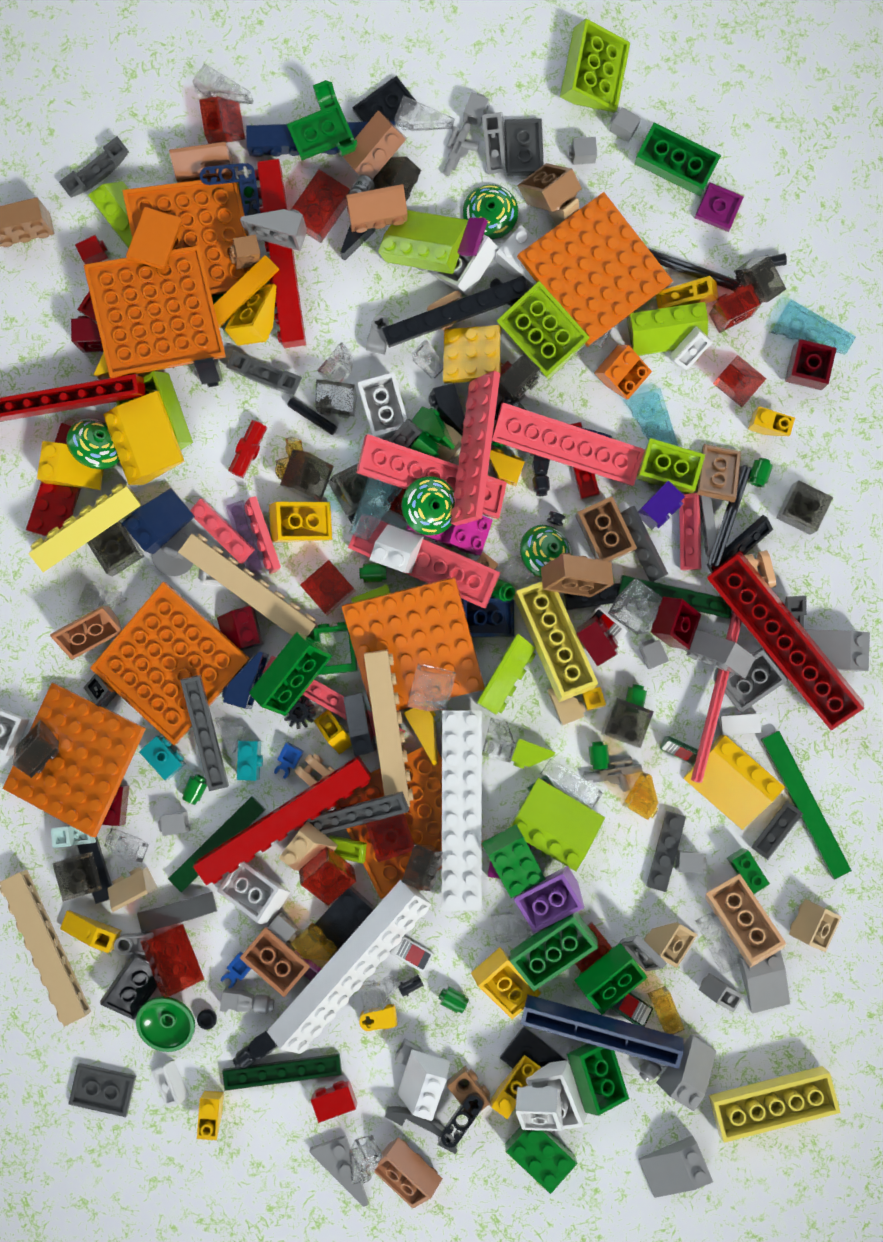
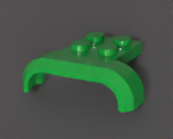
[287,80,358,161]

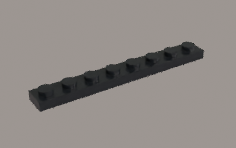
[382,276,529,348]

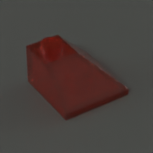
[713,355,767,407]

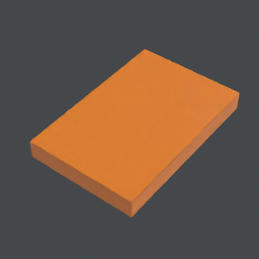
[126,207,183,270]

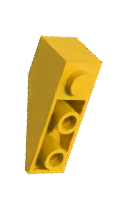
[60,910,122,953]
[489,1055,541,1119]

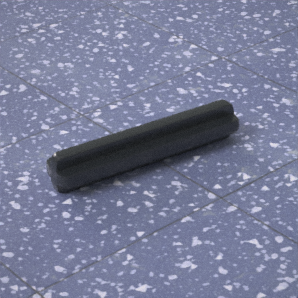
[287,397,338,435]

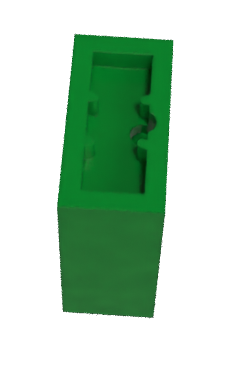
[313,622,358,675]

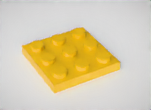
[443,325,501,384]

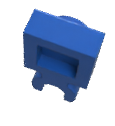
[274,742,304,779]
[220,952,251,989]

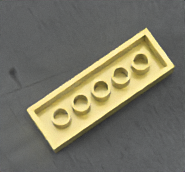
[28,483,141,572]
[514,581,598,702]
[708,1066,841,1143]

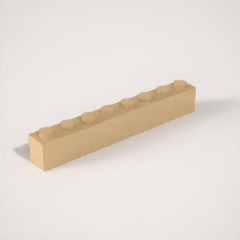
[178,533,318,637]
[364,649,414,807]
[0,870,91,1027]

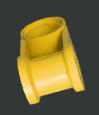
[359,1004,398,1031]

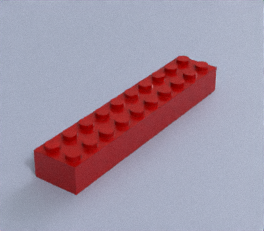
[707,551,864,731]

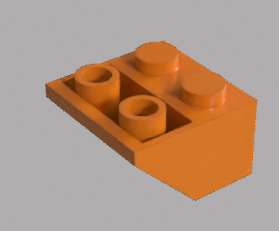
[594,345,652,400]

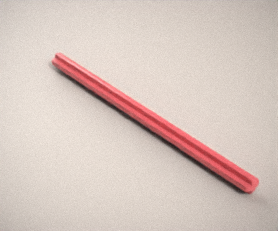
[691,611,742,783]

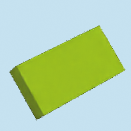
[329,835,367,863]

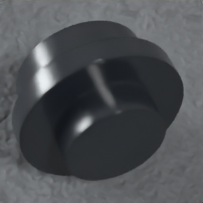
[197,1009,217,1030]

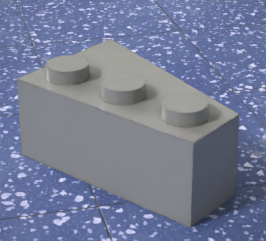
[683,629,755,678]

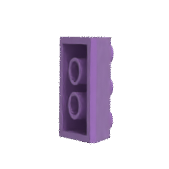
[514,866,584,933]

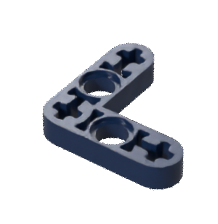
[199,163,260,216]

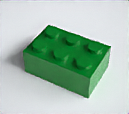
[482,824,546,898]
[574,943,648,1015]
[567,1043,629,1116]
[505,1126,577,1194]

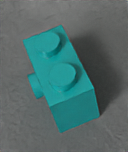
[139,736,186,780]
[237,740,263,781]

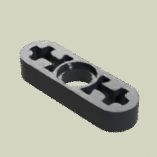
[441,1093,483,1148]

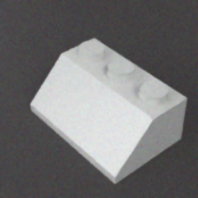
[432,235,499,296]
[398,1050,450,1121]
[526,1060,587,1131]

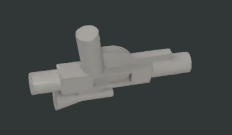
[443,123,479,176]
[584,756,643,792]

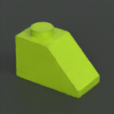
[510,738,556,769]

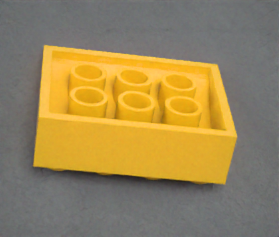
[103,391,185,485]
[683,735,785,830]

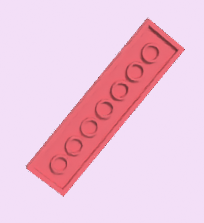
[451,370,500,526]
[492,403,645,486]
[356,434,507,519]
[348,513,501,608]

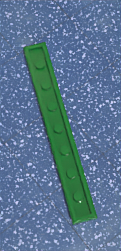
[761,731,852,880]

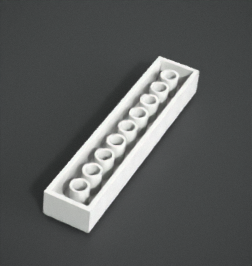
[442,710,482,911]
[267,880,431,1054]

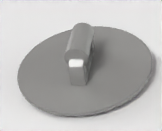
[152,532,194,576]

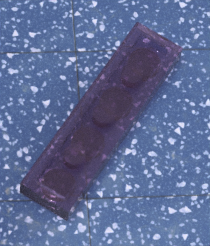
[226,500,268,577]

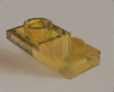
[275,437,304,482]

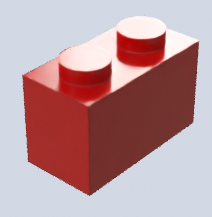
[311,1080,357,1123]

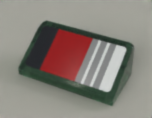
[660,736,698,765]
[610,992,653,1027]

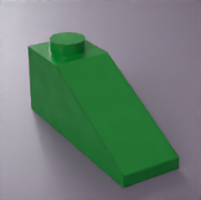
[411,406,455,450]

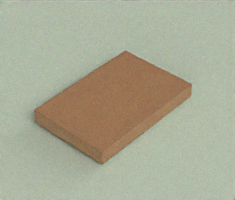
[696,444,741,502]

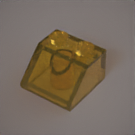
[622,772,658,820]

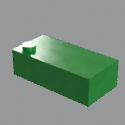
[634,122,721,197]
[249,632,332,716]
[510,912,598,991]

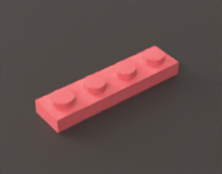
[679,493,701,571]
[244,496,281,574]
[190,498,255,564]

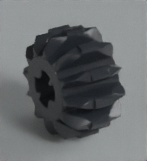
[284,696,316,729]

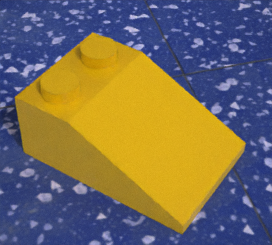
[225,284,276,346]
[37,441,104,490]
[269,502,332,543]
[471,947,542,1019]

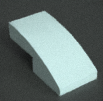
[51,826,96,848]

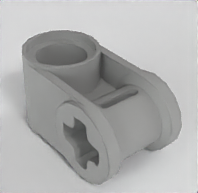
[366,315,389,355]
[114,932,154,955]

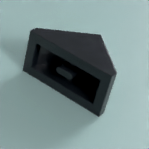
[84,674,117,707]

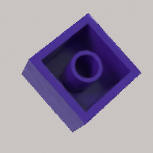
[638,480,685,530]

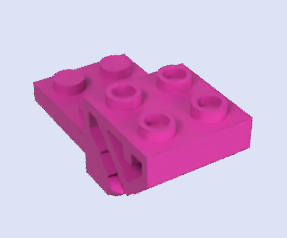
[406,502,493,556]

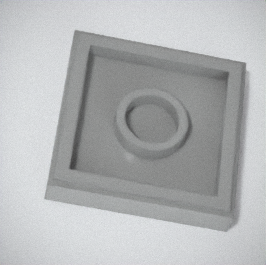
[619,935,667,971]

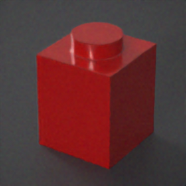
[75,235,108,264]

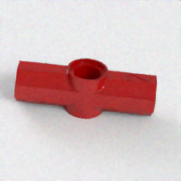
[228,420,267,479]

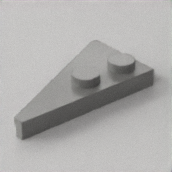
[309,1135,369,1207]

